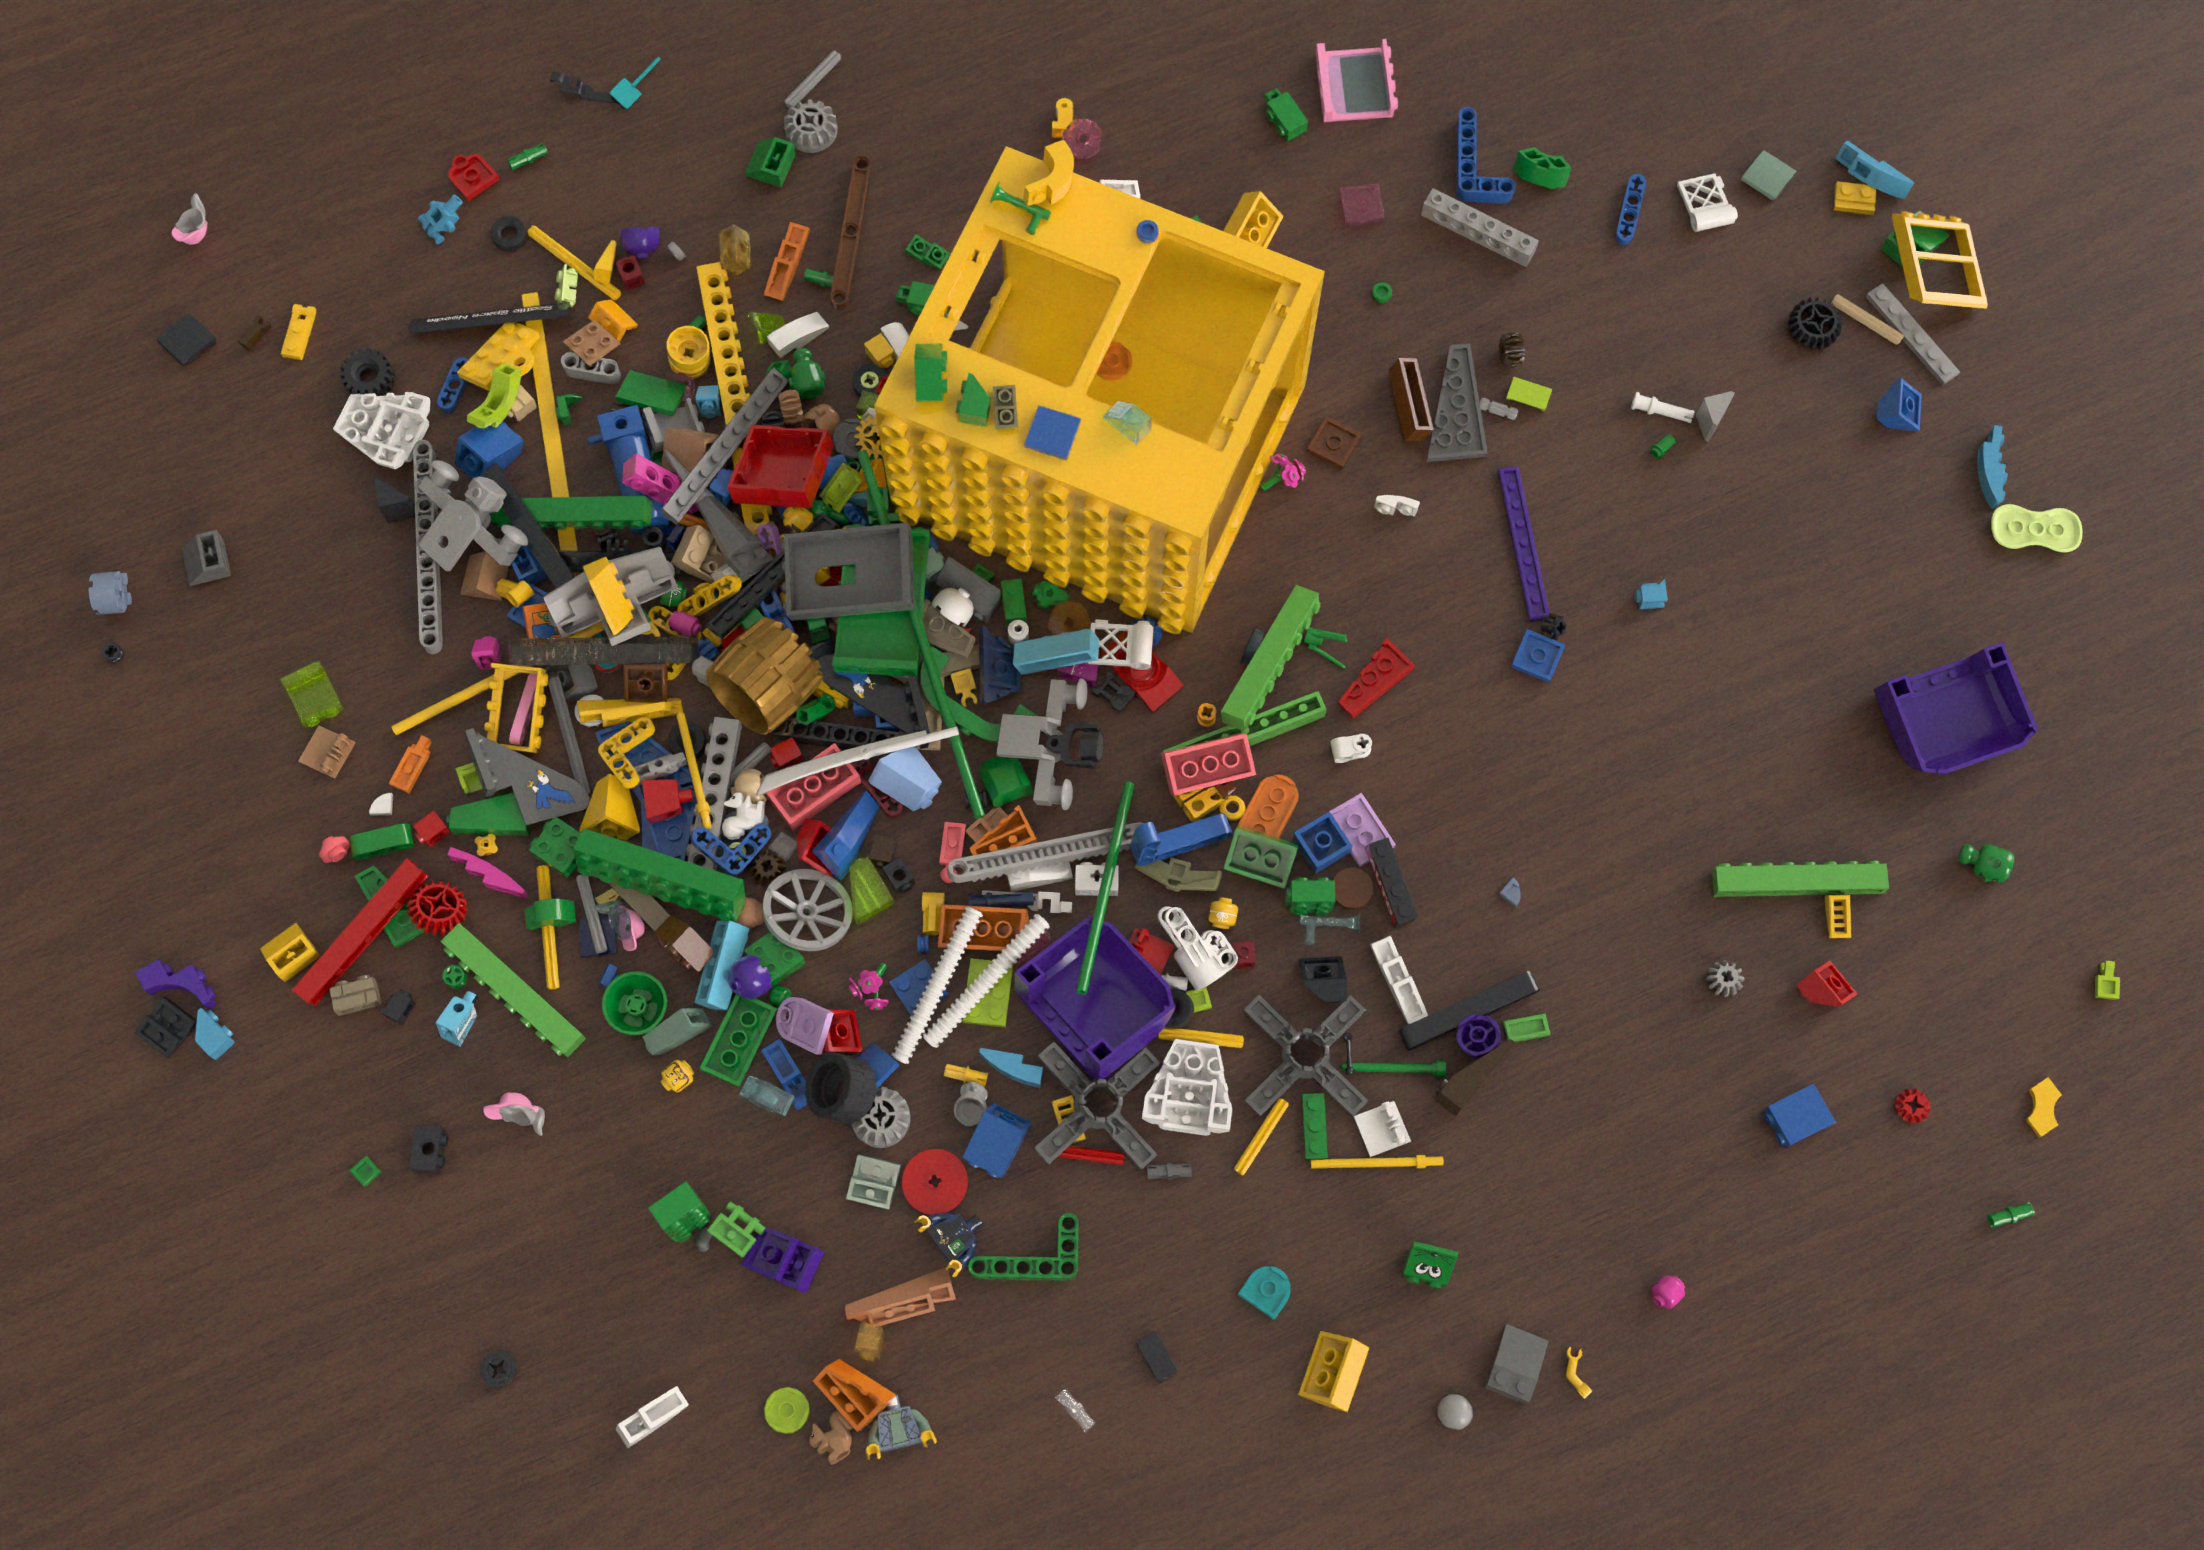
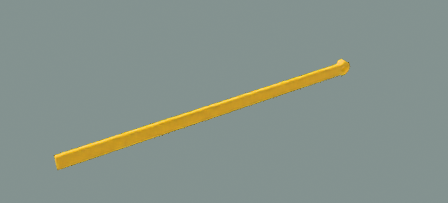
[522,292,594,655]

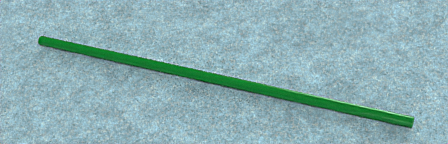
[857,450,985,819]

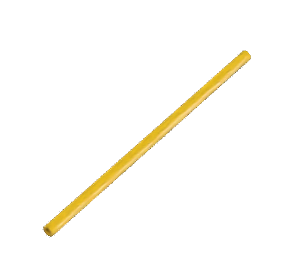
[391,622,605,735]

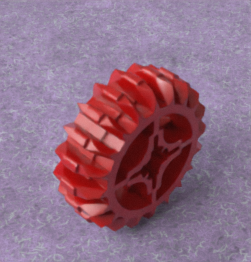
[408,880,467,936]

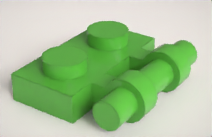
[707,1201,766,1258]

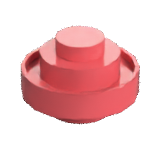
[319,836,350,863]

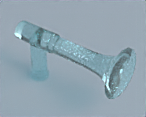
[1300,912,1360,945]

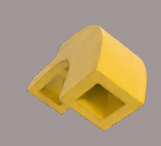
[1023,139,1074,206]

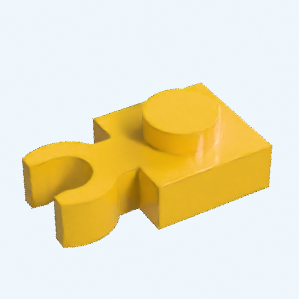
[950,668,977,707]

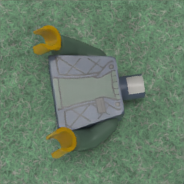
[866,1395,937,1460]

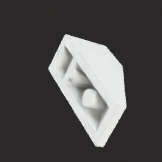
[1007,861,1073,892]

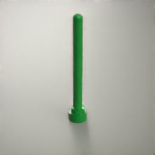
[1341,1060,1446,1078]

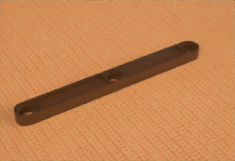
[830,156,871,310]

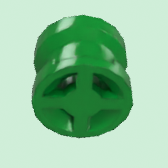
[442,965,468,990]

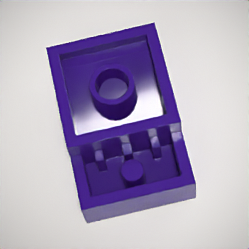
[741,1226,824,1294]

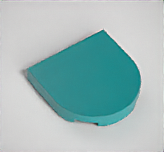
[1237,1266,1291,1320]

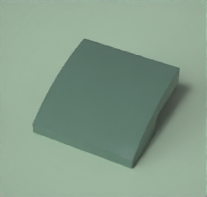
[1741,150,1796,201]
[846,1154,901,1209]

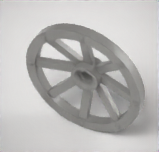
[762,869,853,951]

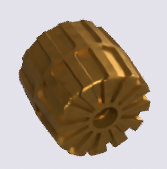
[706,617,823,735]

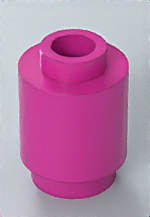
[669,611,701,638]

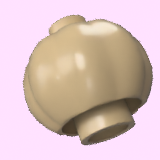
[731,769,768,804]

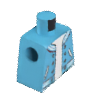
[436,991,478,1047]

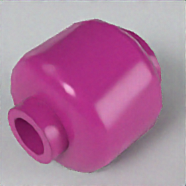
[1651,1275,1685,1309]

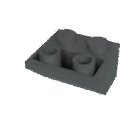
[182,530,231,586]

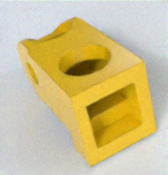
[1052,98,1073,139]

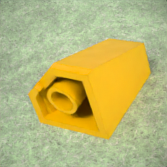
[579,774,640,841]

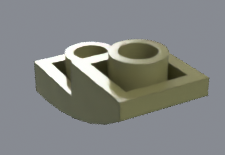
[993,385,1018,429]

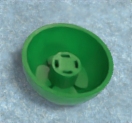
[602,971,667,1035]

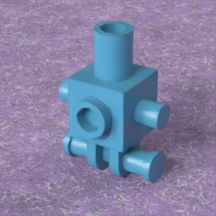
[418,195,462,244]

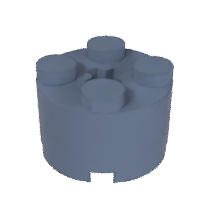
[89,571,132,615]

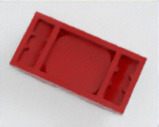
[1100,631,1184,713]

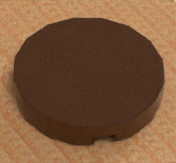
[1333,867,1374,910]

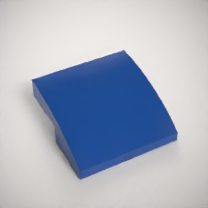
[858,1043,899,1088]

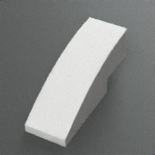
[767,312,829,358]
[616,1386,689,1448]

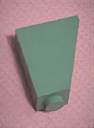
[643,1008,713,1055]

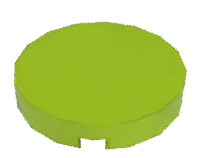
[764,1387,810,1434]

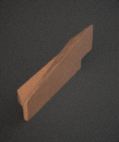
[845,1267,956,1329]

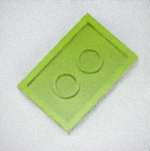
[962,958,1013,1028]

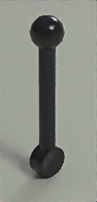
[1344,1033,1354,1075]

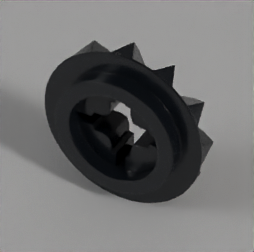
[480,1351,517,1388]

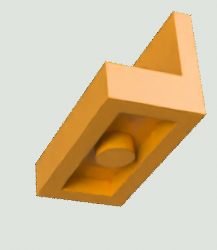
[588,299,638,342]

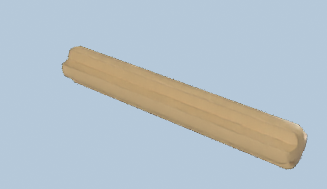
[1831,294,1903,345]

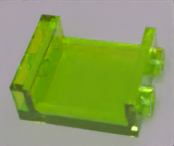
[280,661,344,728]

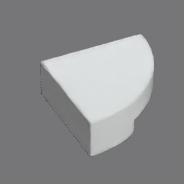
[369,793,393,816]

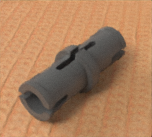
[1147,1162,1192,1180]

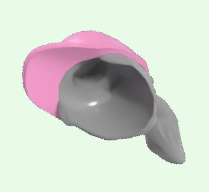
[172,193,207,245]
[483,1093,545,1136]

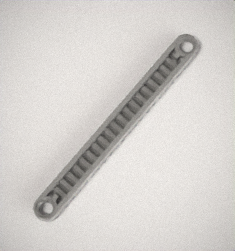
[947,822,1144,883]

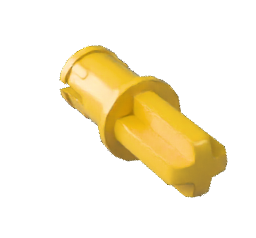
[944,1064,988,1086]

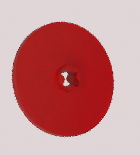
[902,1149,968,1215]

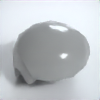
[1437,1394,1473,1430]

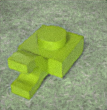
[2095,961,2120,1000]

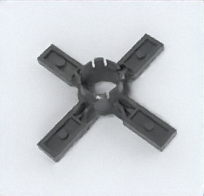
[1243,995,1368,1118]
[1033,1042,1160,1171]

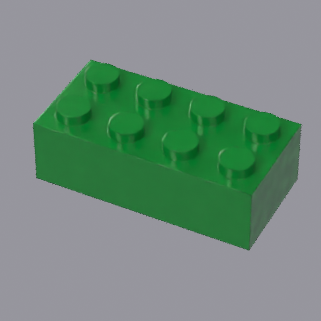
[648,1182,713,1243]

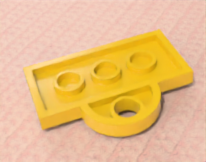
[457,322,540,391]

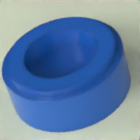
[1137,220,1159,243]

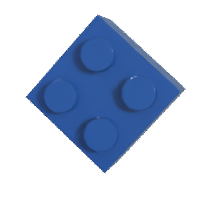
[1292,811,1353,874]

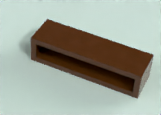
[1388,358,1434,442]

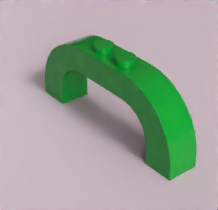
[920,646,1038,743]

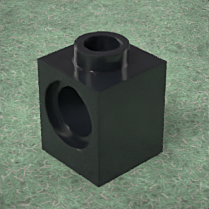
[882,857,915,894]

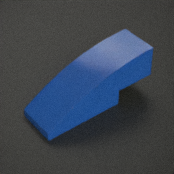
[761,1039,807,1110]

